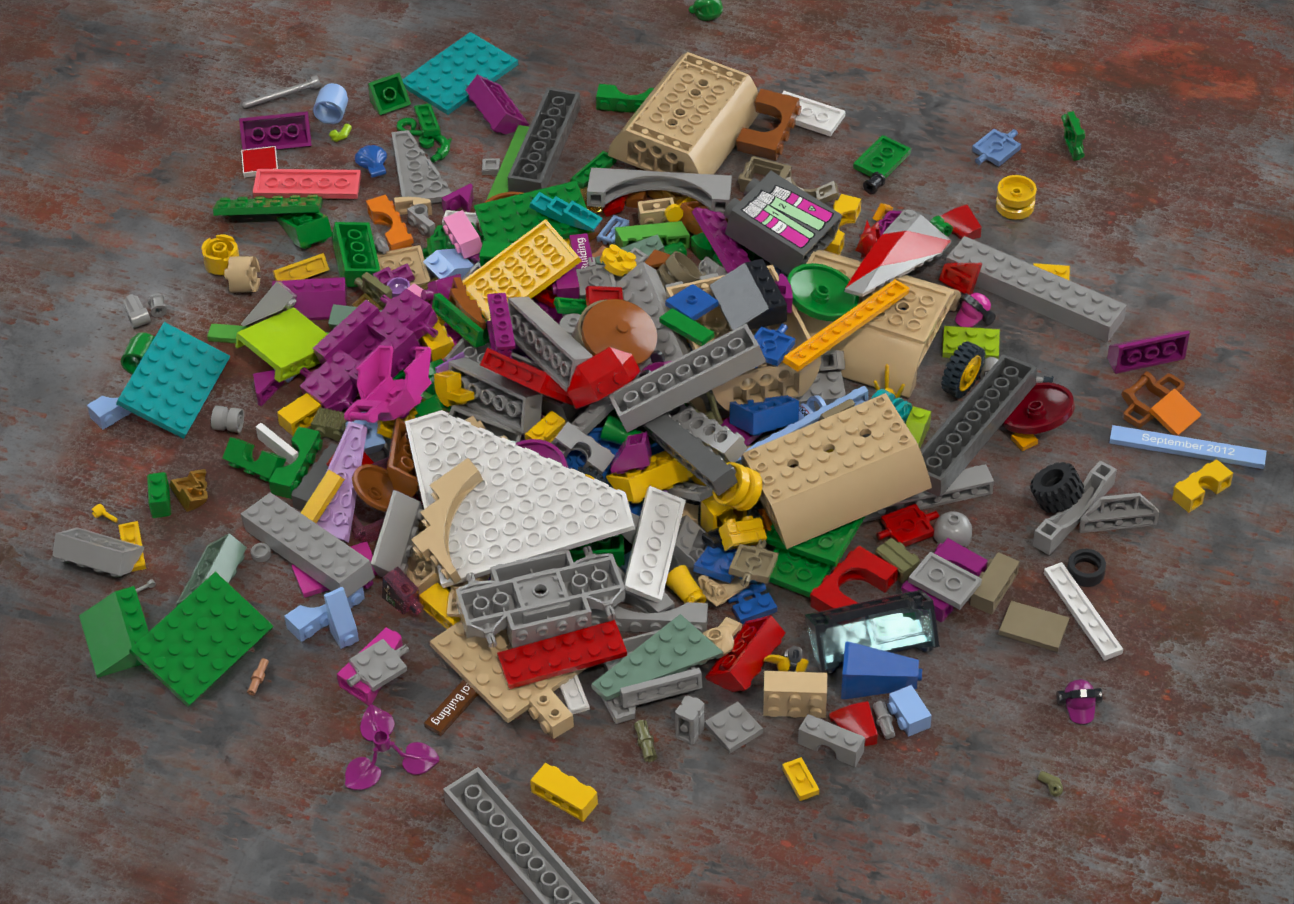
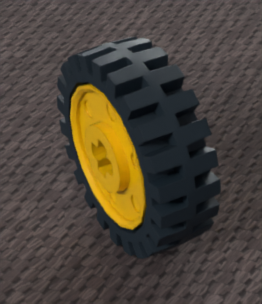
[941,341,986,398]

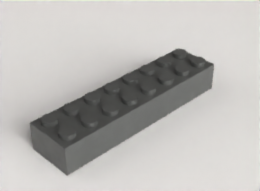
[507,87,581,193]

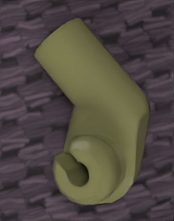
[1038,771,1063,797]

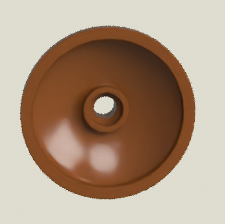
[352,464,394,512]

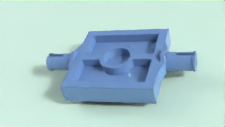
[972,129,1021,167]

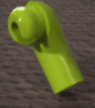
[329,124,352,142]

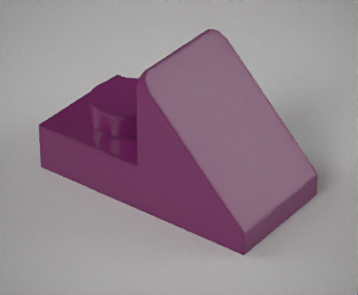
[441,183,474,213]

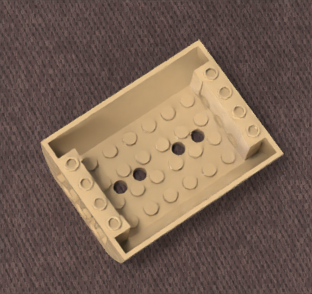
[608,52,759,175]

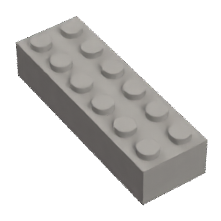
[448,357,543,433]

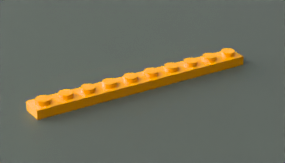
[783,279,910,372]

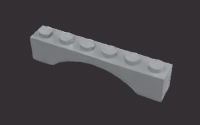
[1033,460,1117,555]
[591,602,708,633]

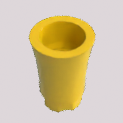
[666,565,706,604]

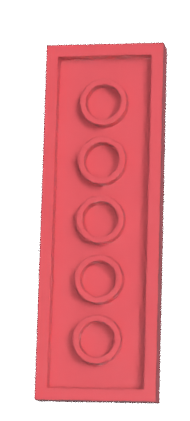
[253,169,361,199]

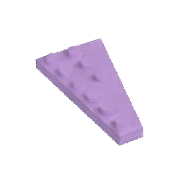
[316,421,367,543]

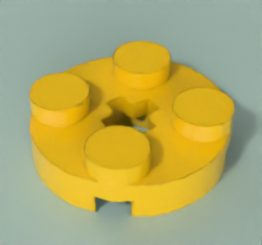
[600,244,637,277]

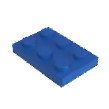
[693,546,737,583]

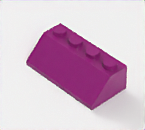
[466,74,529,135]
[239,111,312,150]
[272,277,347,320]
[1107,331,1190,374]

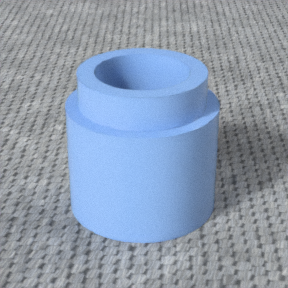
[313,83,348,124]

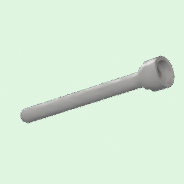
[242,75,321,109]

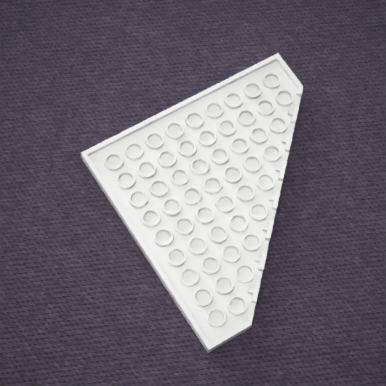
[405,410,635,588]

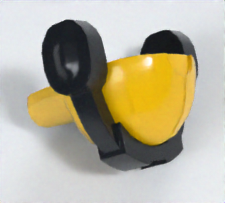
[764,646,809,672]

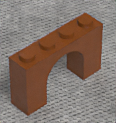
[736,89,802,161]

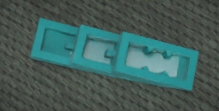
[529,192,603,231]

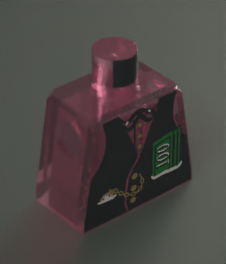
[382,566,424,615]

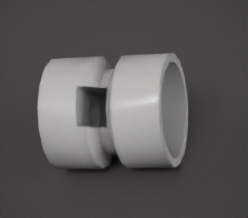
[211,406,244,433]

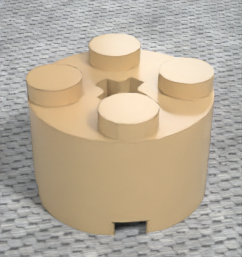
[224,256,260,293]

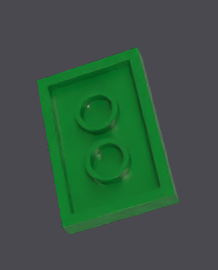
[853,135,911,179]

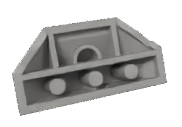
[1079,493,1159,533]

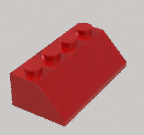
[705,615,786,692]

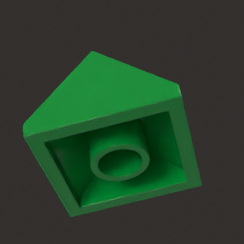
[368,72,411,115]

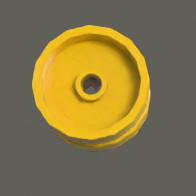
[996,175,1037,220]
[712,462,762,511]

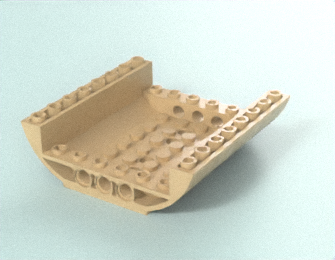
[795,249,961,398]

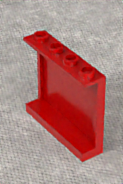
[480,348,573,406]

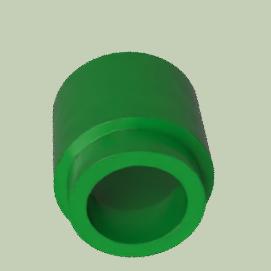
[120,332,155,375]

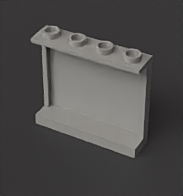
[603,630,702,708]

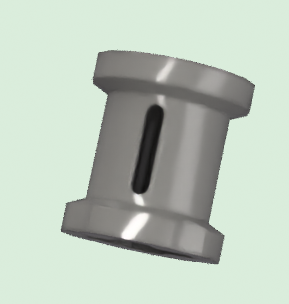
[148,293,167,317]

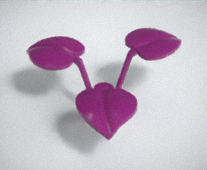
[345,704,440,790]

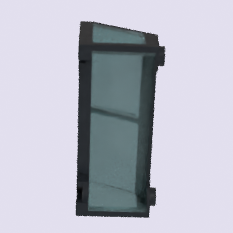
[805,590,940,674]

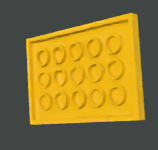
[462,219,582,321]

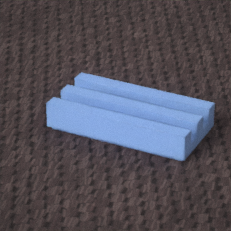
[597,215,629,246]

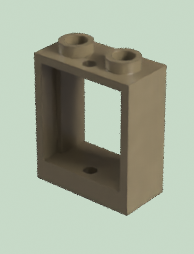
[738,156,792,192]

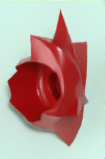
[855,221,881,258]

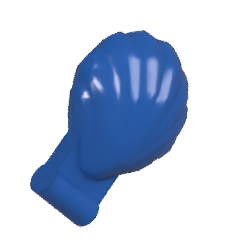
[355,145,387,178]

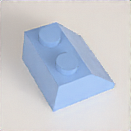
[423,249,474,280]

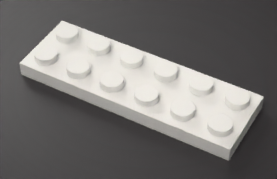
[623,486,686,603]

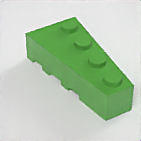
[615,221,690,249]

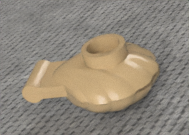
[703,617,742,656]

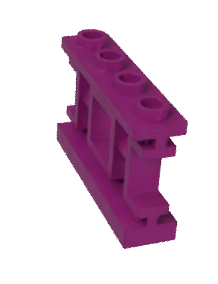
[486,293,515,358]

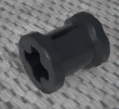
[863,172,886,194]

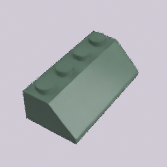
[176,533,247,606]

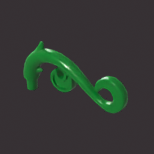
[396,118,452,163]

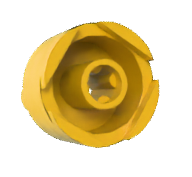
[201,235,239,275]

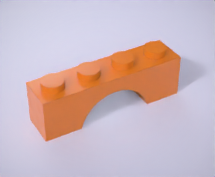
[366,194,414,251]

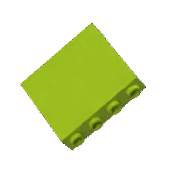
[235,307,328,382]

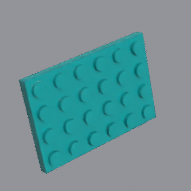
[402,32,518,115]
[116,322,230,439]

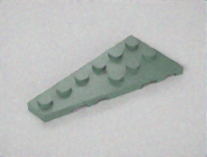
[591,614,724,701]

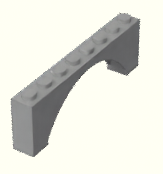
[587,168,732,214]

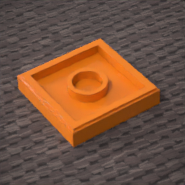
[1149,388,1202,436]

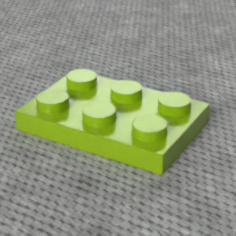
[942,326,1000,359]

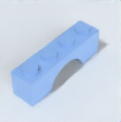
[87,396,132,430]
[284,587,365,642]

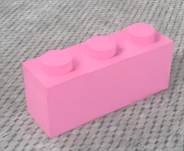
[443,210,482,259]

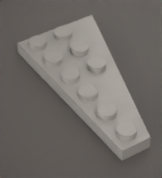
[392,130,453,203]

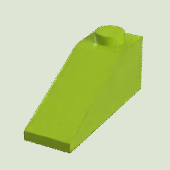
[906,406,931,448]

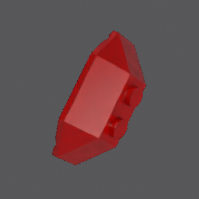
[566,347,640,409]

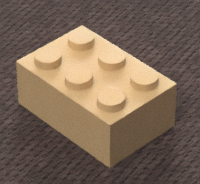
[763,671,827,718]

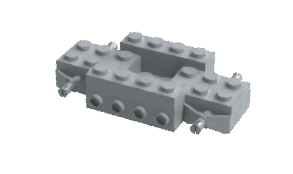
[455,546,625,648]

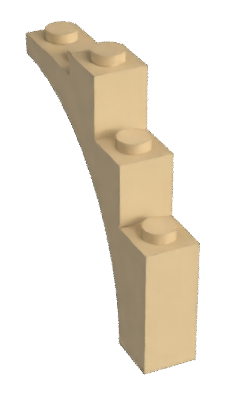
[411,458,483,584]

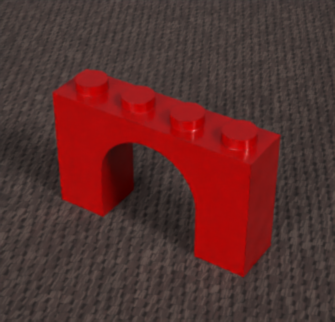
[810,546,898,630]

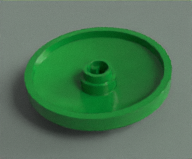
[787,263,859,322]

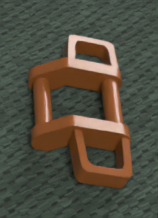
[1121,371,1185,428]

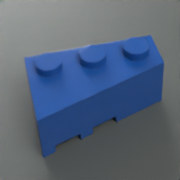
[730,395,799,436]

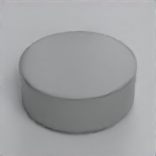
[251,543,271,562]

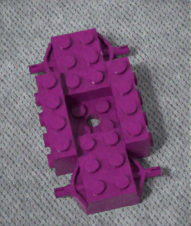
[300,288,438,412]

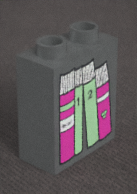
[724,171,842,274]

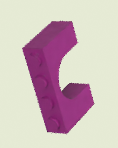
[901,538,988,623]

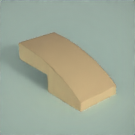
[394,197,432,216]

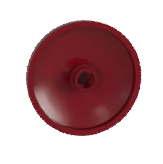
[1002,382,1075,434]

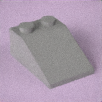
[241,282,297,326]

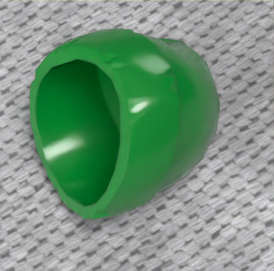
[688,0,723,21]

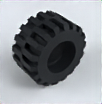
[1030,462,1085,513]

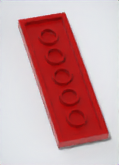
[497,620,627,689]

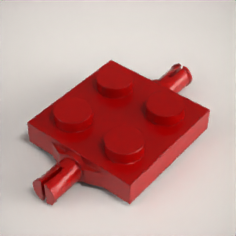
[876,504,939,547]

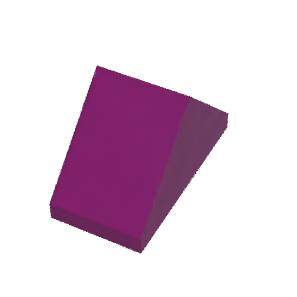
[253,370,284,406]

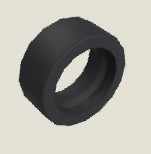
[1067,548,1106,587]

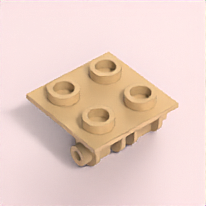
[698,575,746,606]

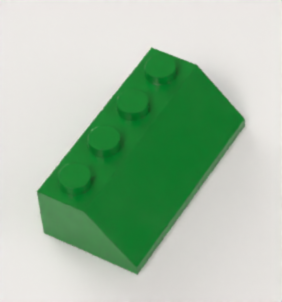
[332,222,380,287]

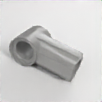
[123,294,151,329]

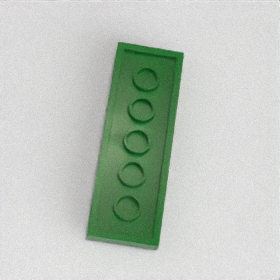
[213,194,323,216]

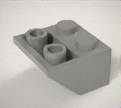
[673,515,709,568]

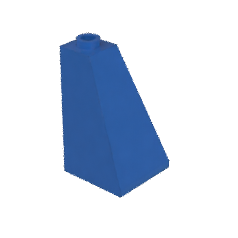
[841,641,922,699]

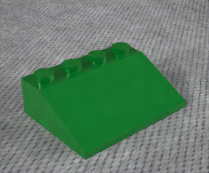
[79,586,149,678]

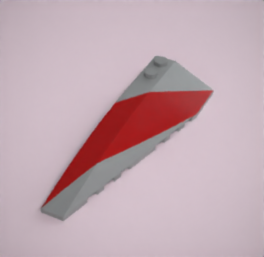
[845,210,951,297]

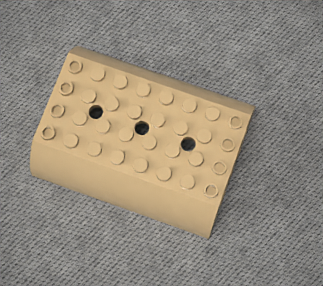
[666,265,821,412]
[741,393,932,549]

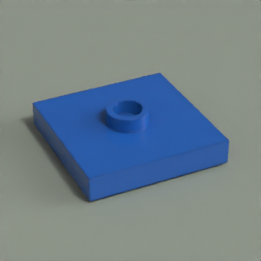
[665,284,719,321]

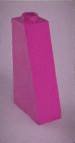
[337,627,403,706]

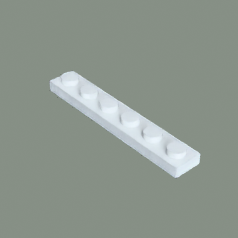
[1044,562,1123,661]

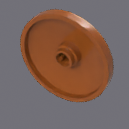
[581,299,657,366]

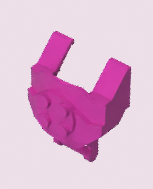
[344,345,432,423]

